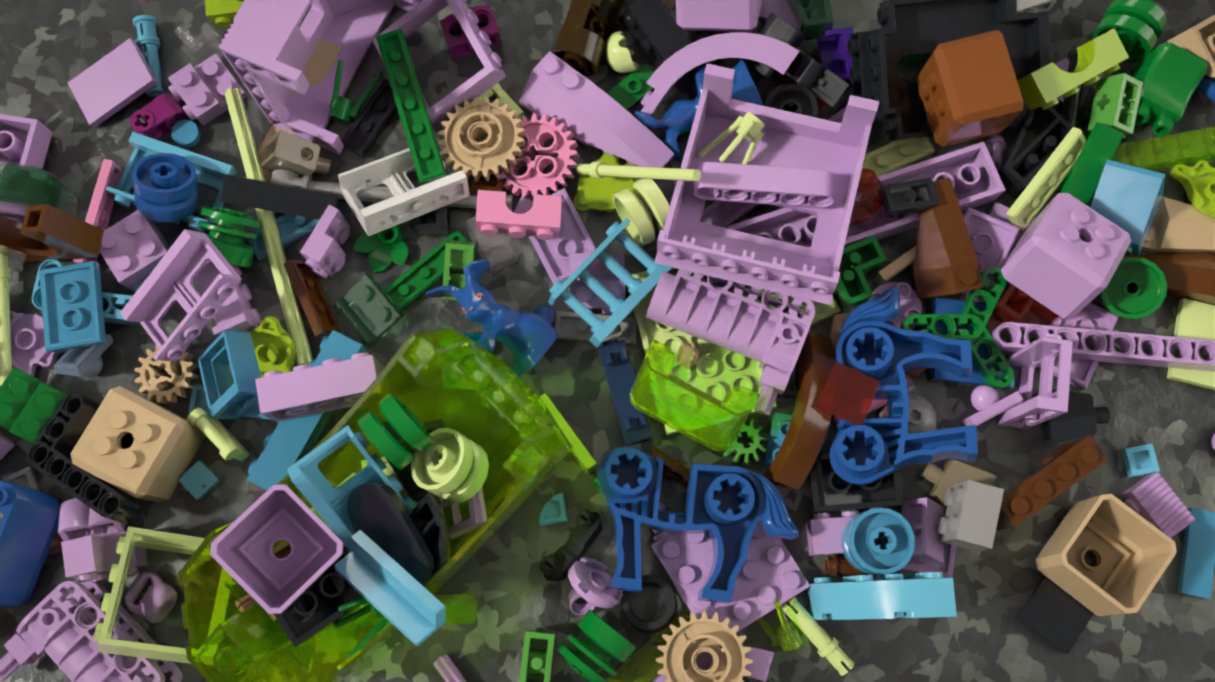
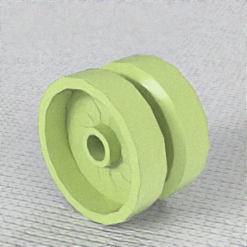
[612,178,670,247]
[411,428,489,504]

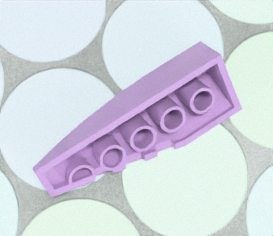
[518,51,675,168]

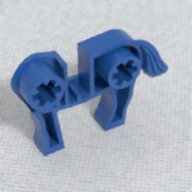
[830,287,978,485]
[598,447,799,604]

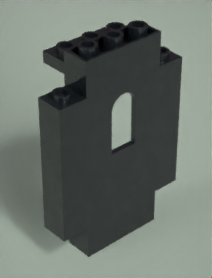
[847,0,1051,140]

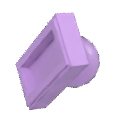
[961,385,1023,426]

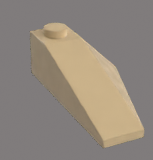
[1165,14,1215,77]

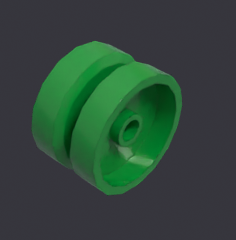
[1093,0,1167,63]
[1097,257,1167,319]
[357,392,434,470]

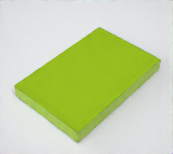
[537,393,597,475]

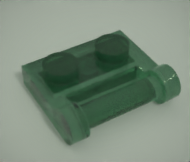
[333,274,404,348]

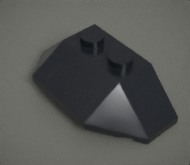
[409,493,451,582]

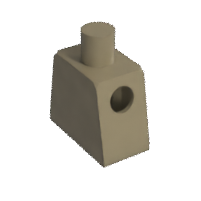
[261,130,331,178]
[920,459,997,512]

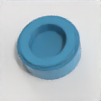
[171,120,201,148]

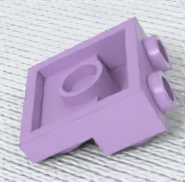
[168,53,247,126]
[300,205,350,279]
[569,253,625,314]

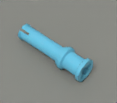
[133,15,164,97]

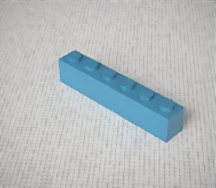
[246,330,368,490]

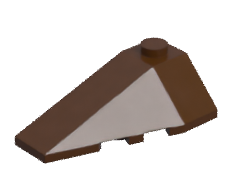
[912,177,983,299]

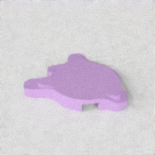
[10,310,68,377]

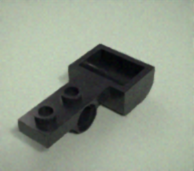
[741,12,851,108]

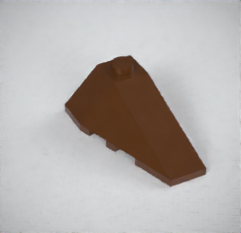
[1123,252,1215,306]

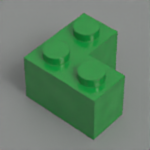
[833,235,887,313]

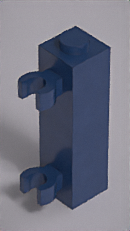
[597,338,653,447]

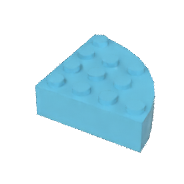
[807,572,957,620]

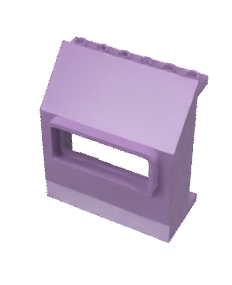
[218,0,420,155]
[654,64,879,305]

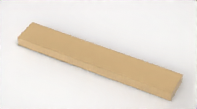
[258,39,342,182]

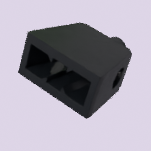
[1037,389,1110,446]

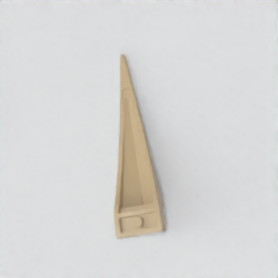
[1141,197,1215,253]

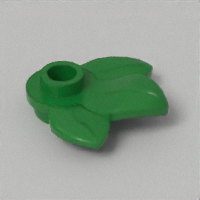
[354,225,408,273]

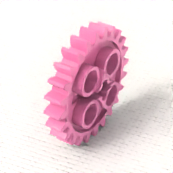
[497,113,580,199]

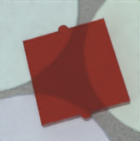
[815,362,880,426]

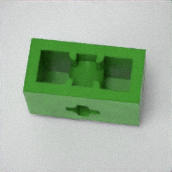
[1088,73,1143,136]

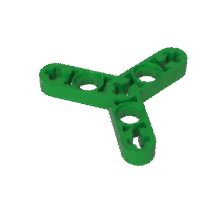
[900,267,1014,389]

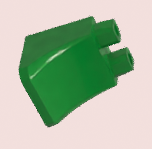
[1130,42,1208,137]

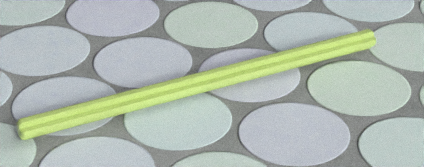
[225,88,313,366]

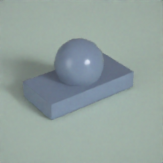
[53,333,113,378]

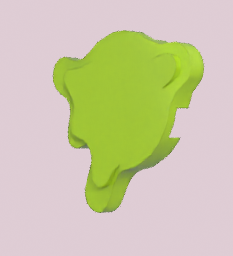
[574,153,639,213]
[1170,160,1215,218]
[231,316,296,383]

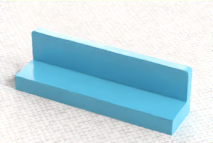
[334,530,446,646]

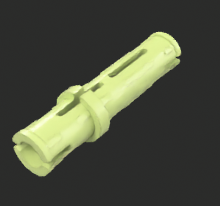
[781,597,855,676]

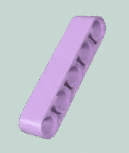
[693,162,834,208]

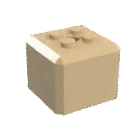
[71,386,205,503]
[1035,494,1177,616]

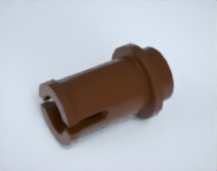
[824,554,862,577]

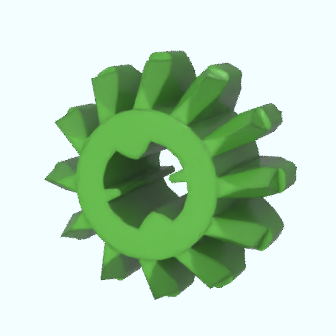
[720,417,769,466]

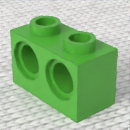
[442,240,475,300]

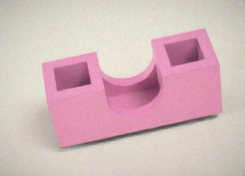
[475,190,562,240]

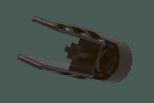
[552,0,624,76]

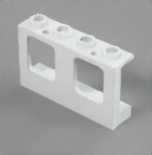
[338,137,469,236]

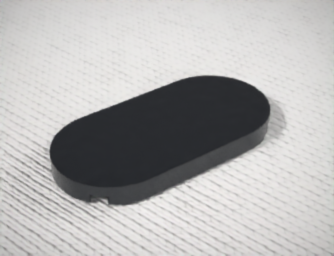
[347,481,434,588]

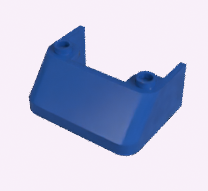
[0,478,63,608]

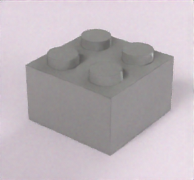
[938,480,1004,551]

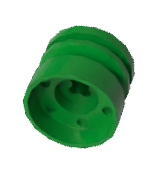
[198,207,261,267]
[558,609,637,682]

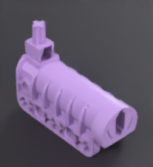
[646,269,815,416]
[0,581,182,682]

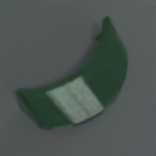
[0,163,80,219]

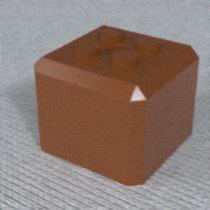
[916,30,1023,147]

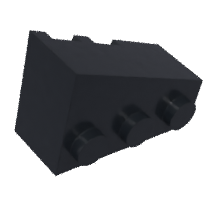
[998,106,1073,197]

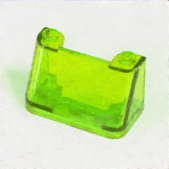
[630,339,760,451]

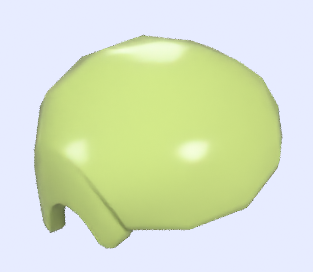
[605,31,638,73]

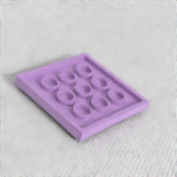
[650,521,810,632]

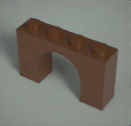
[0,204,104,263]
[996,435,1108,531]

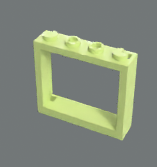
[93,526,231,666]

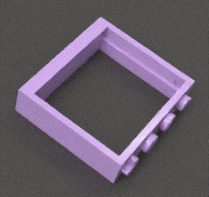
[372,0,506,130]

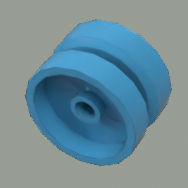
[841,508,915,575]

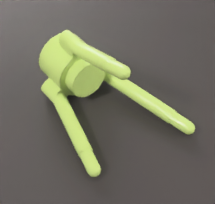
[698,112,765,165]

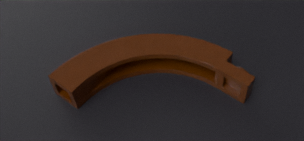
[763,330,837,500]

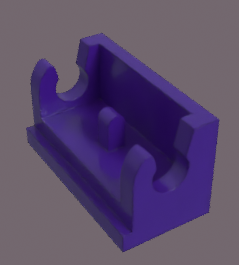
[817,27,853,88]

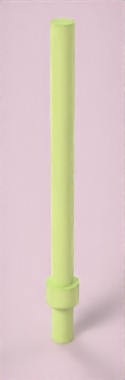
[576,161,701,181]
[0,253,12,386]

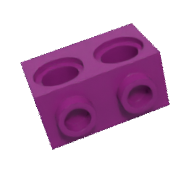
[439,4,502,60]

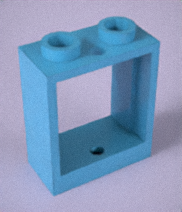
[197,329,261,419]

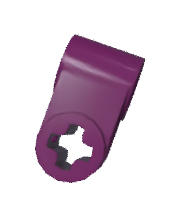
[130,93,187,140]

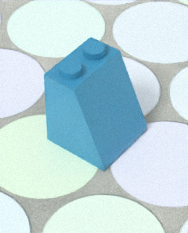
[1090,159,1165,256]

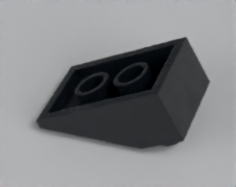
[810,453,903,513]
[274,545,365,648]

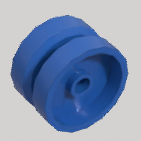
[131,153,199,222]

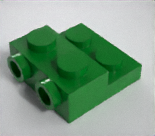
[0,366,68,444]

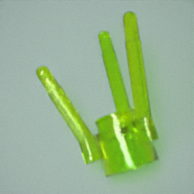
[757,600,804,652]

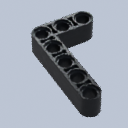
[27,392,140,525]

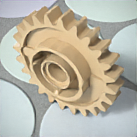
[438,96,526,182]
[655,611,753,682]

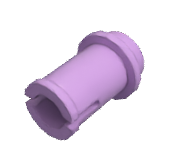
[985,135,1006,170]

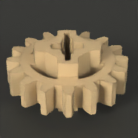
[134,345,198,404]

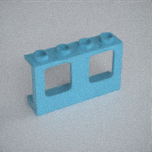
[106,132,240,233]
[287,425,417,552]

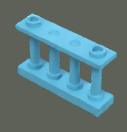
[548,218,673,347]

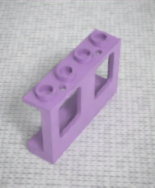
[120,229,242,362]
[998,334,1073,429]

